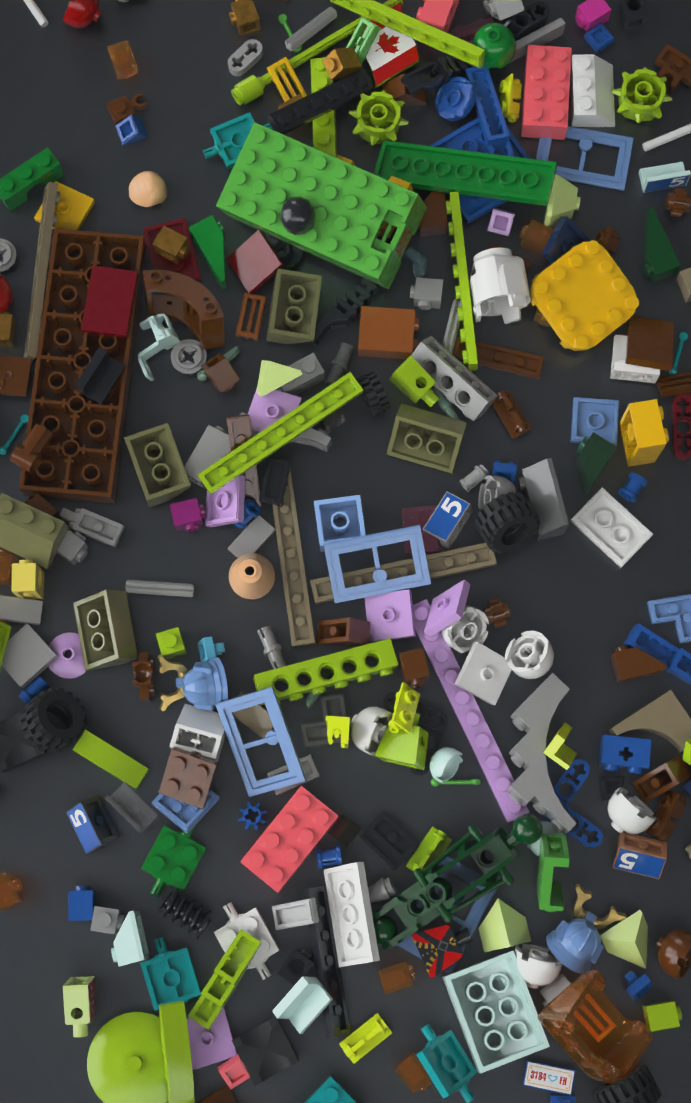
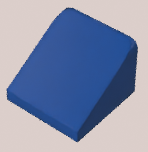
[115,114,147,145]

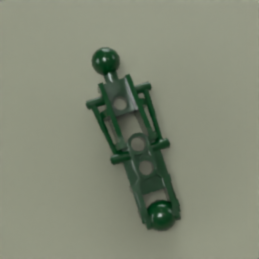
[372,814,542,950]

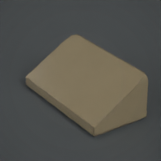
[232,691,274,738]

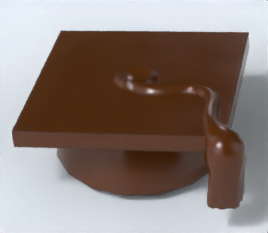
[0,355,32,397]

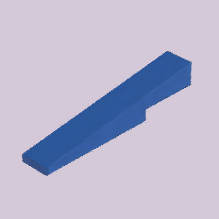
[465,67,514,157]
[623,624,691,685]

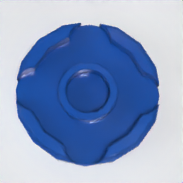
[435,77,476,121]

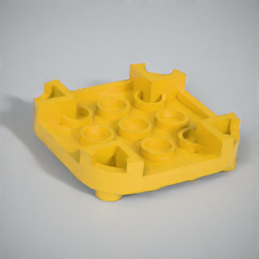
[530,240,639,351]

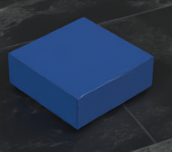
[584,23,615,54]

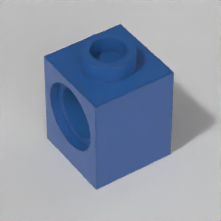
[68,886,96,921]

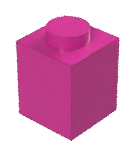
[575,0,611,33]

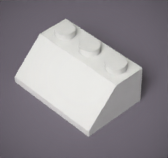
[570,54,615,127]

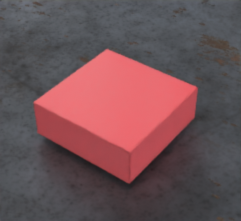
[217,1054,250,1090]

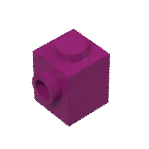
[170,498,206,532]

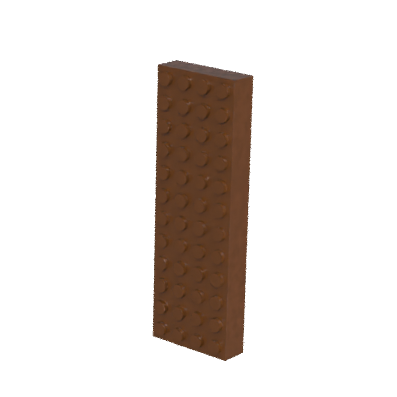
[19,228,147,504]

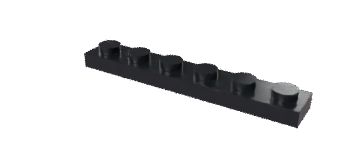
[266,69,375,135]
[302,886,351,1038]

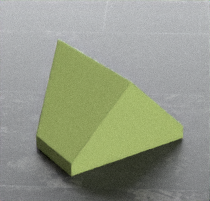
[257,360,302,397]
[478,898,531,952]
[600,910,648,969]

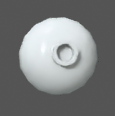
[441,605,489,653]
[505,630,554,679]
[350,707,392,756]
[607,787,656,834]
[514,943,562,989]

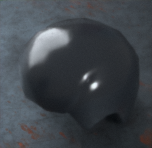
[280,196,315,235]

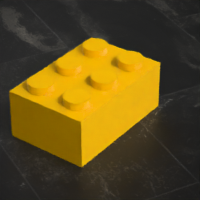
[619,399,669,467]

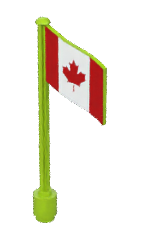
[231,0,419,105]

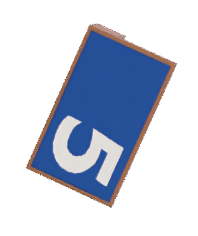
[612,832,667,879]

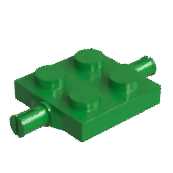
[141,824,206,898]

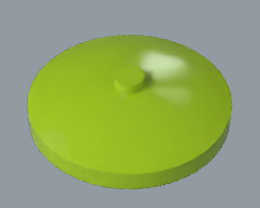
[87,1011,168,1103]

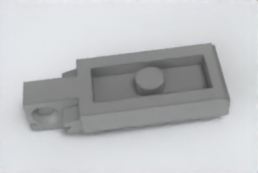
[59,508,125,548]

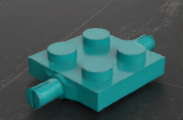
[203,112,273,170]
[140,937,201,1018]
[416,1024,478,1103]

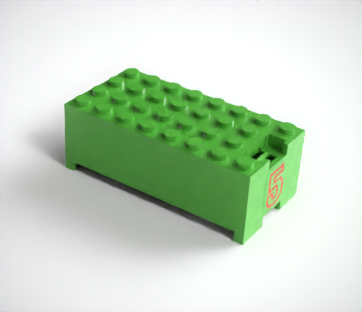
[216,122,427,290]

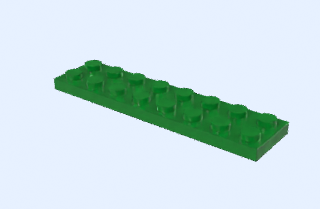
[374,140,557,206]

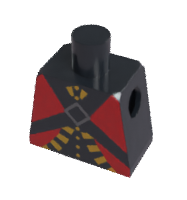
[411,924,473,979]

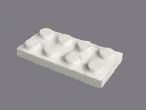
[324,862,380,967]

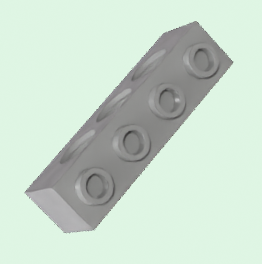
[411,336,498,421]

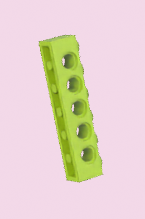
[253,638,399,706]

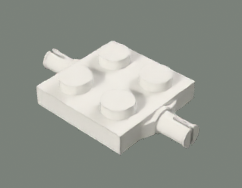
[214,902,280,980]

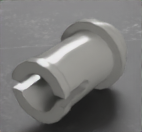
[459,464,490,492]

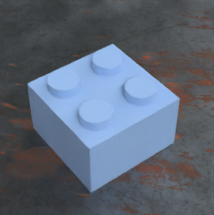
[314,495,366,552]

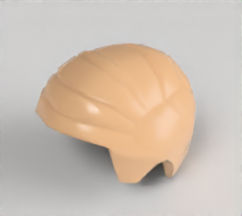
[129,171,168,207]

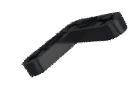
[383,692,448,776]

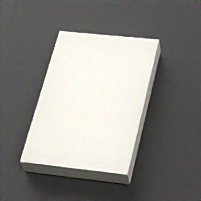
[570,487,653,568]

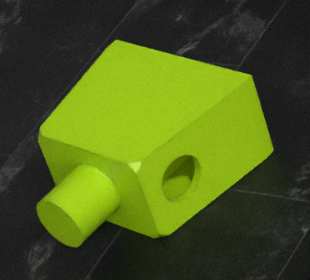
[389,355,440,408]
[375,713,429,770]

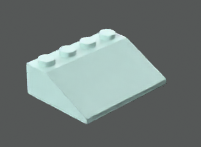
[442,951,550,1074]

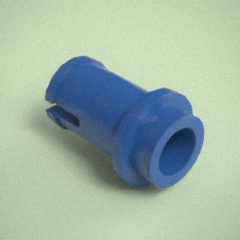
[18,676,49,704]

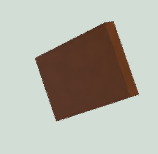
[625,315,674,371]

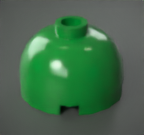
[473,23,516,69]

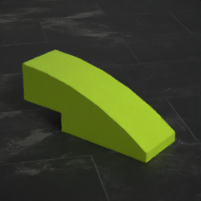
[73,730,149,790]

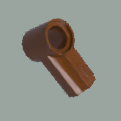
[10,424,54,473]

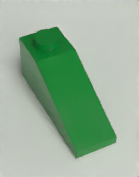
[189,215,227,290]

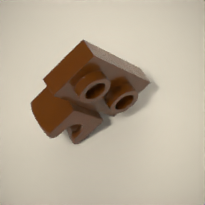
[654,44,691,95]
[132,652,156,702]

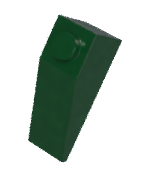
[642,207,681,283]

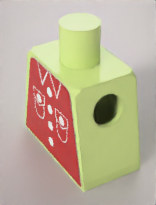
[63,976,95,1037]

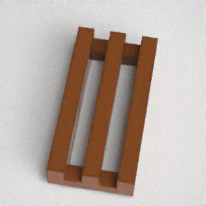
[236,293,267,341]

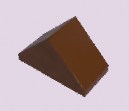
[382,73,426,106]

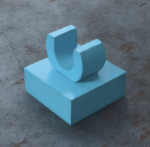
[197,636,225,662]

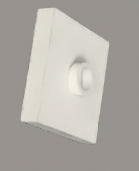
[455,642,511,705]

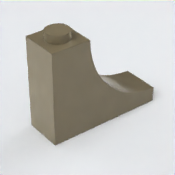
[609,690,691,753]

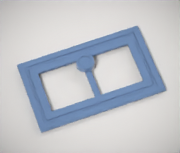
[536,126,634,191]
[323,525,431,603]
[215,686,306,797]
[397,856,497,974]

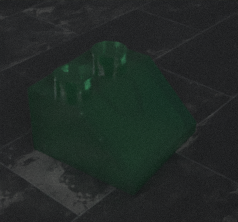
[575,432,617,496]

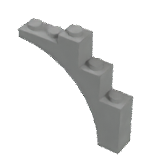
[184,412,332,488]
[507,673,577,834]

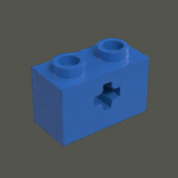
[598,735,651,774]

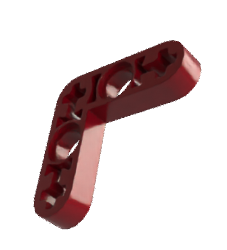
[671,394,691,461]

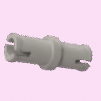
[257,626,287,669]

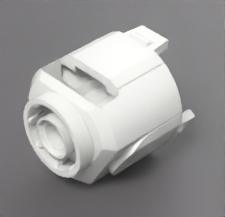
[469,248,531,324]

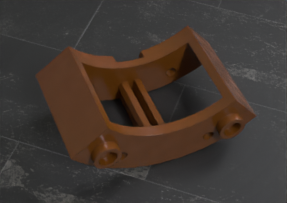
[143,270,224,350]

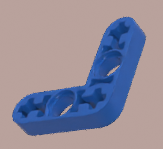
[543,759,603,848]

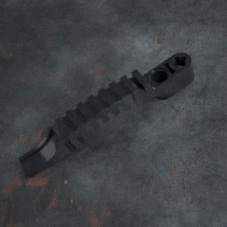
[400,2,550,96]
[312,227,397,346]

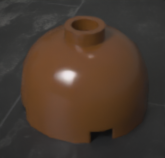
[656,929,691,980]

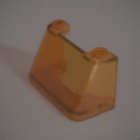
[538,970,653,1084]

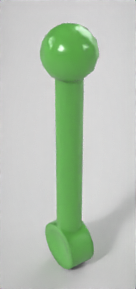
[278,14,302,53]
[431,778,481,787]

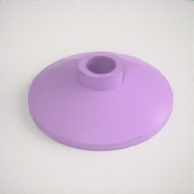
[49,632,87,679]

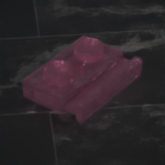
[401,506,439,555]

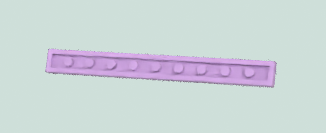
[413,599,529,823]

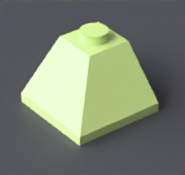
[542,175,581,234]

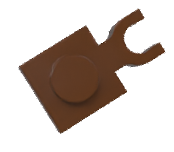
[106,93,148,125]

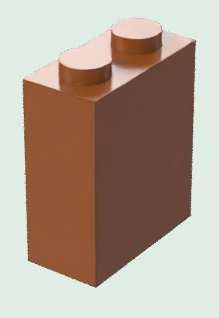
[358,306,419,360]

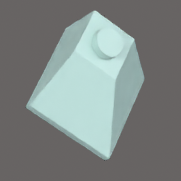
[111,910,150,967]

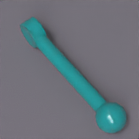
[669,332,688,375]
[0,414,29,455]

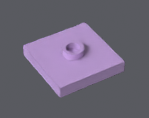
[248,385,302,433]
[205,475,245,528]
[424,579,470,637]
[365,589,416,643]
[187,1008,237,1070]

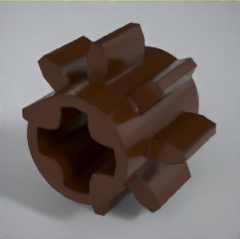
[665,188,691,217]
[483,598,511,628]

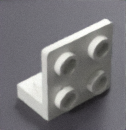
[610,335,660,383]

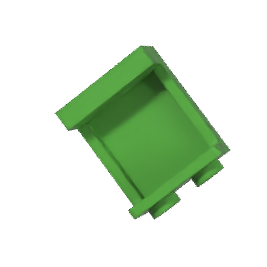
[536,833,570,912]

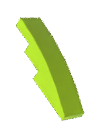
[188,929,262,1031]
[159,1000,195,1103]

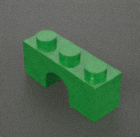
[0,147,64,211]

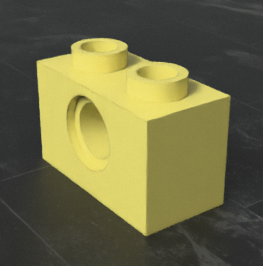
[12,560,44,600]

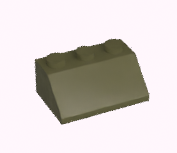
[266,268,322,345]
[386,403,467,474]
[124,423,191,508]
[0,493,69,569]
[73,590,138,670]

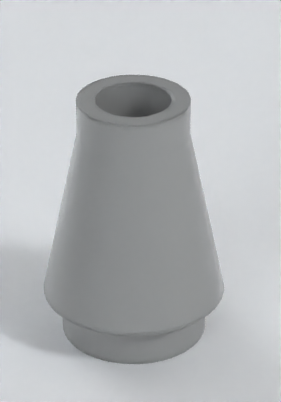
[368,877,397,904]

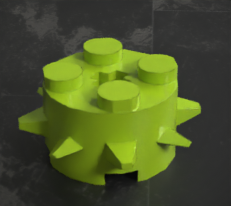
[612,67,672,123]
[349,90,408,146]

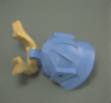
[158,654,228,711]
[546,884,627,974]

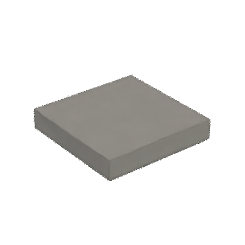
[2,623,58,689]

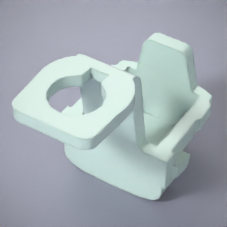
[138,313,180,381]

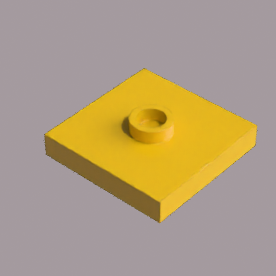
[34,181,95,230]

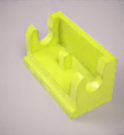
[325,716,350,748]

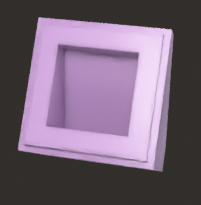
[487,208,515,236]

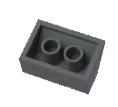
[518,458,569,541]

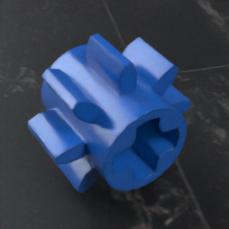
[238,801,267,831]

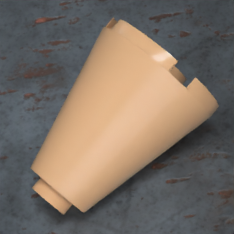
[229,553,275,599]

